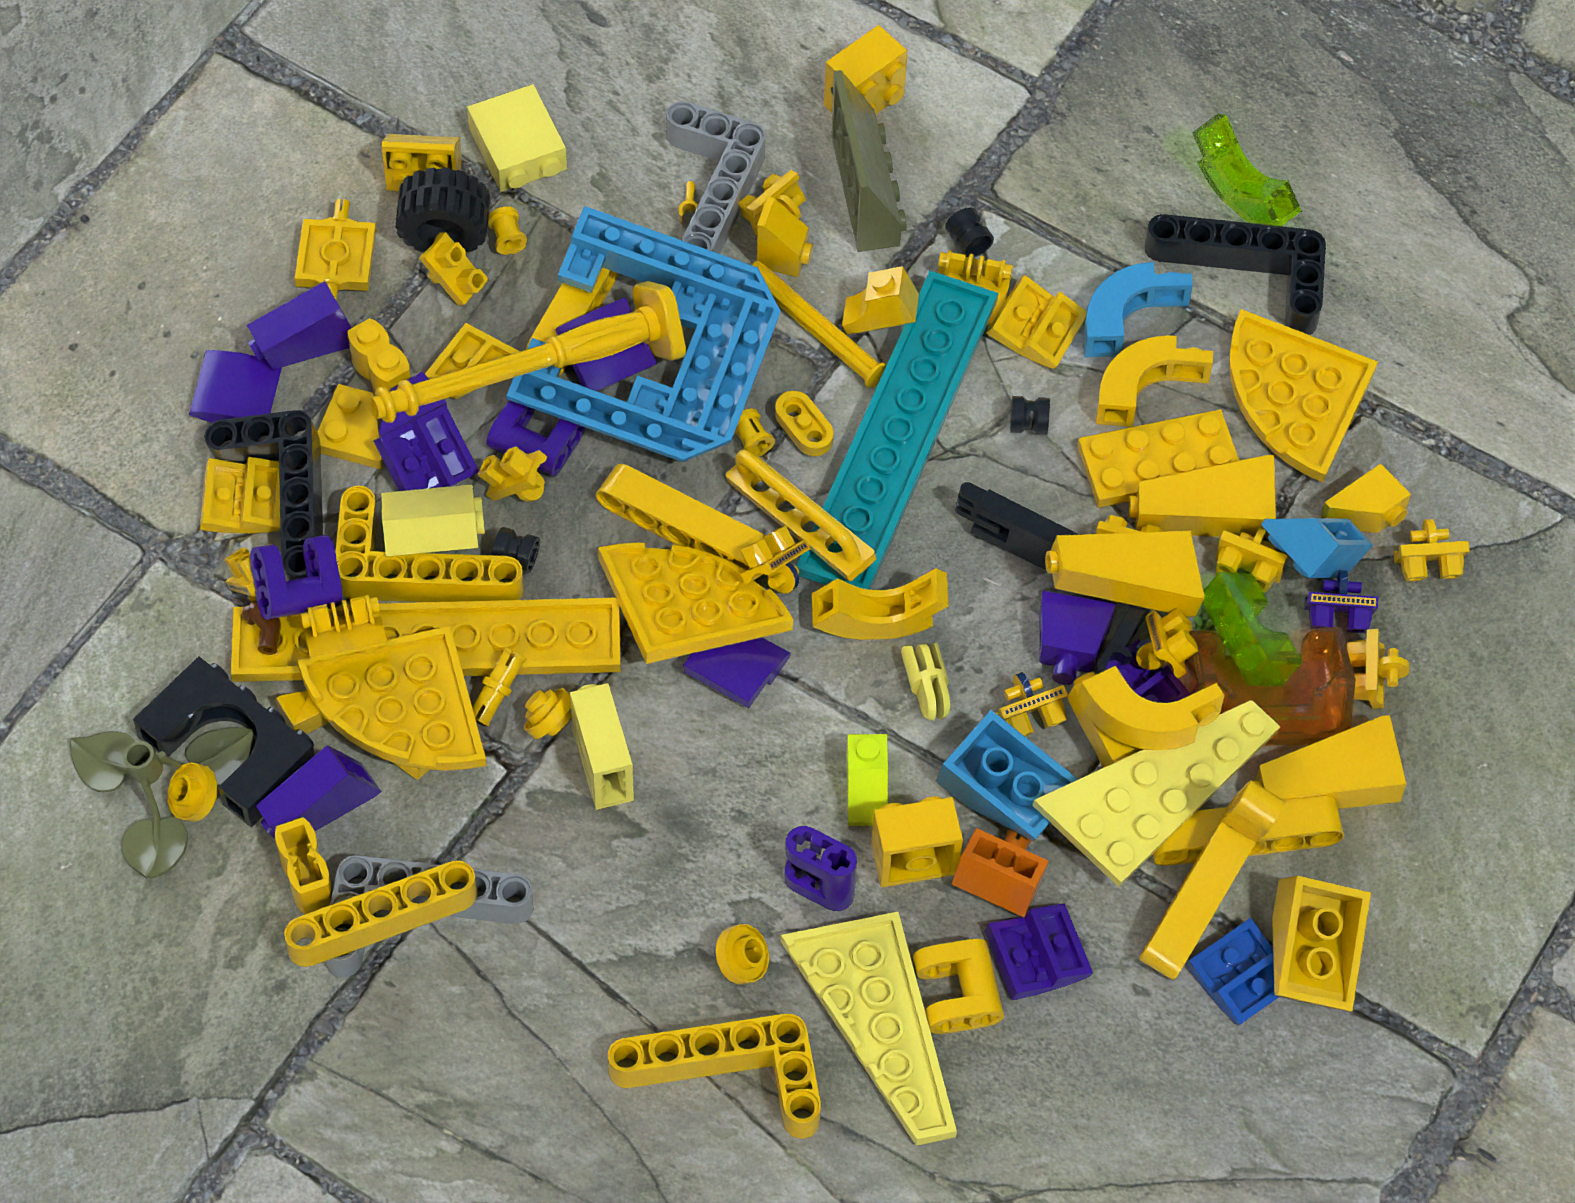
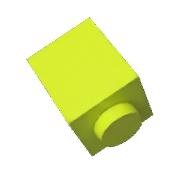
[846,734,888,826]

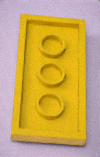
[1077,409,1240,508]

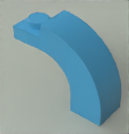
[1083,262,1193,357]

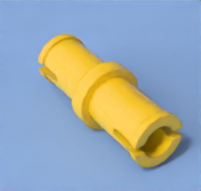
[472,647,527,727]

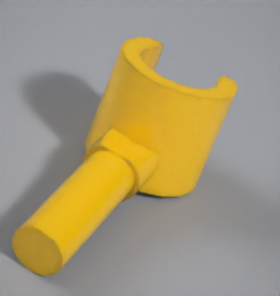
[678,181,698,223]

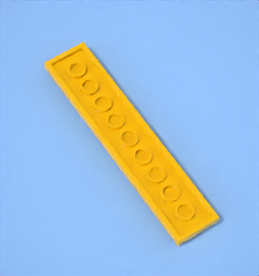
[231,598,621,682]

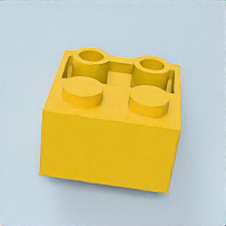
[381,134,462,192]

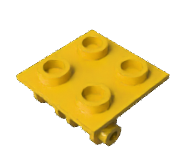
[938,250,1013,325]
[300,595,388,662]

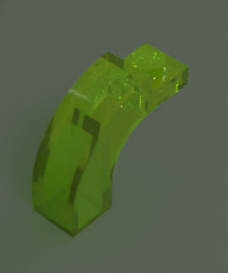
[1192,114,1302,226]

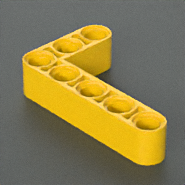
[335,485,524,602]
[1139,780,1286,981]
[608,1014,821,1139]

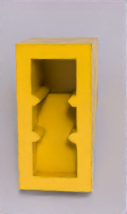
[842,266,919,335]

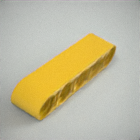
[525,268,619,376]
[595,464,765,570]
[1153,796,1344,866]
[284,860,477,967]

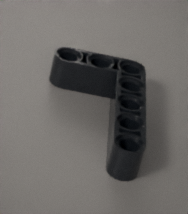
[1144,214,1326,335]
[204,410,323,580]

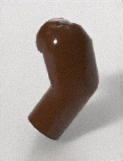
[242,600,281,655]

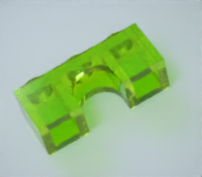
[1202,572,1303,687]

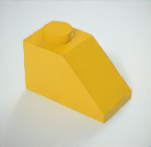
[757,196,814,277]
[1320,463,1411,533]

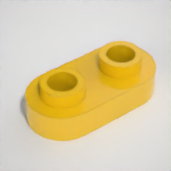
[775,391,834,456]

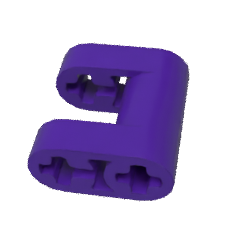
[486,400,586,477]
[250,535,343,620]
[784,826,857,911]

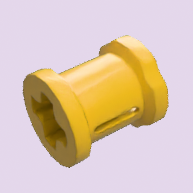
[488,206,527,255]
[734,408,775,457]

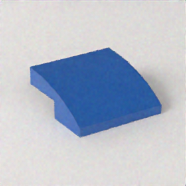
[1185,918,1280,1025]

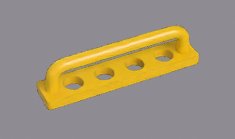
[725,450,876,581]

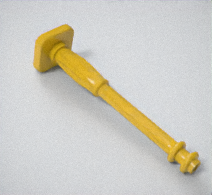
[369,281,686,423]

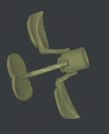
[70,727,254,879]

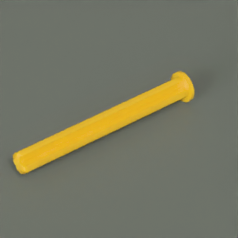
[752,261,886,388]

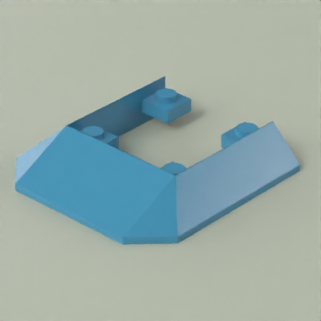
[506,206,781,462]

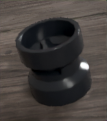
[945,207,994,258]
[1010,395,1050,435]
[491,527,540,574]

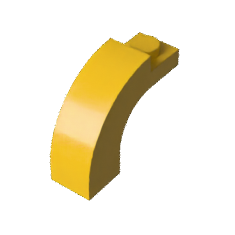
[1096,335,1213,427]
[812,568,949,640]
[1078,666,1224,750]

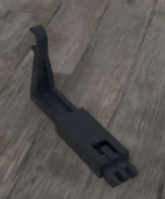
[955,482,1150,675]

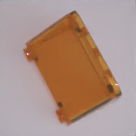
[1187,627,1356,746]

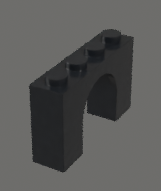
[133,656,315,827]

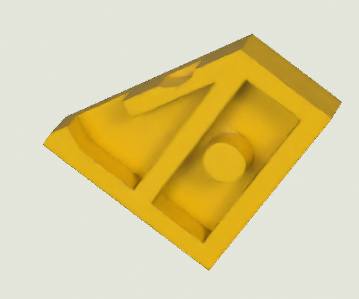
[425,323,520,399]
[317,384,383,470]

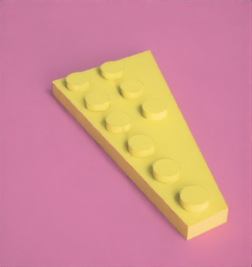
[1032,700,1280,887]
[781,912,957,1146]

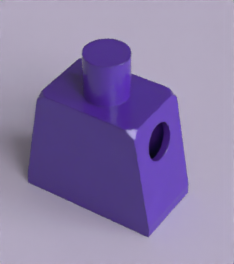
[1039,591,1115,685]

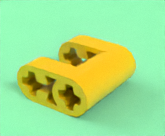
[913,939,1005,1034]

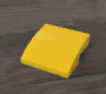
[986,275,1087,369]
[200,457,281,534]

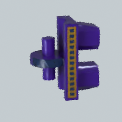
[1304,570,1379,633]

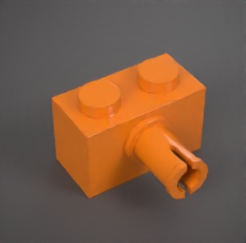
[952,828,1049,917]

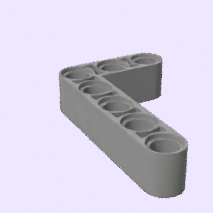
[666,101,765,254]
[325,855,534,977]

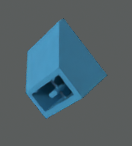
[1261,518,1373,578]

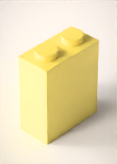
[467,84,567,192]
[381,485,485,557]
[570,683,634,810]

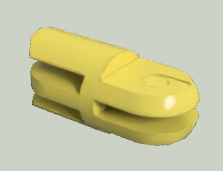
[901,643,950,720]

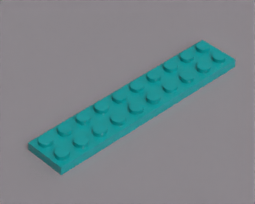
[796,270,998,590]

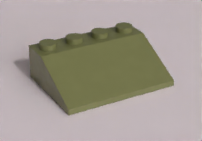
[831,70,907,252]

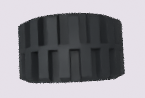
[395,167,490,252]

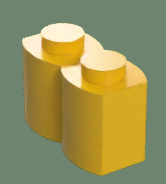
[348,318,411,394]
[275,817,332,915]

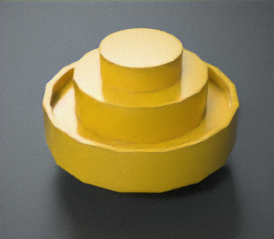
[524,688,571,740]
[167,762,217,822]
[715,924,769,985]

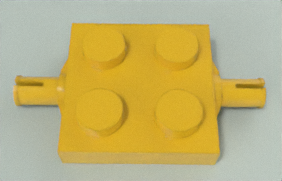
[294,199,377,301]

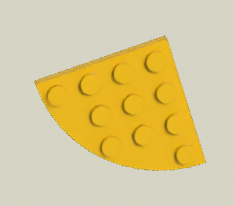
[1229,309,1378,483]
[598,542,794,664]
[297,626,487,771]

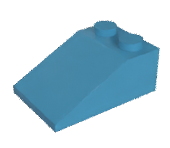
[936,710,1079,841]

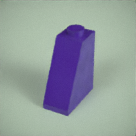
[247,281,352,370]
[256,745,382,839]

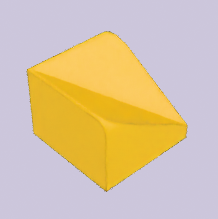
[276,691,329,734]

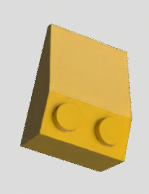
[1272,876,1371,1012]

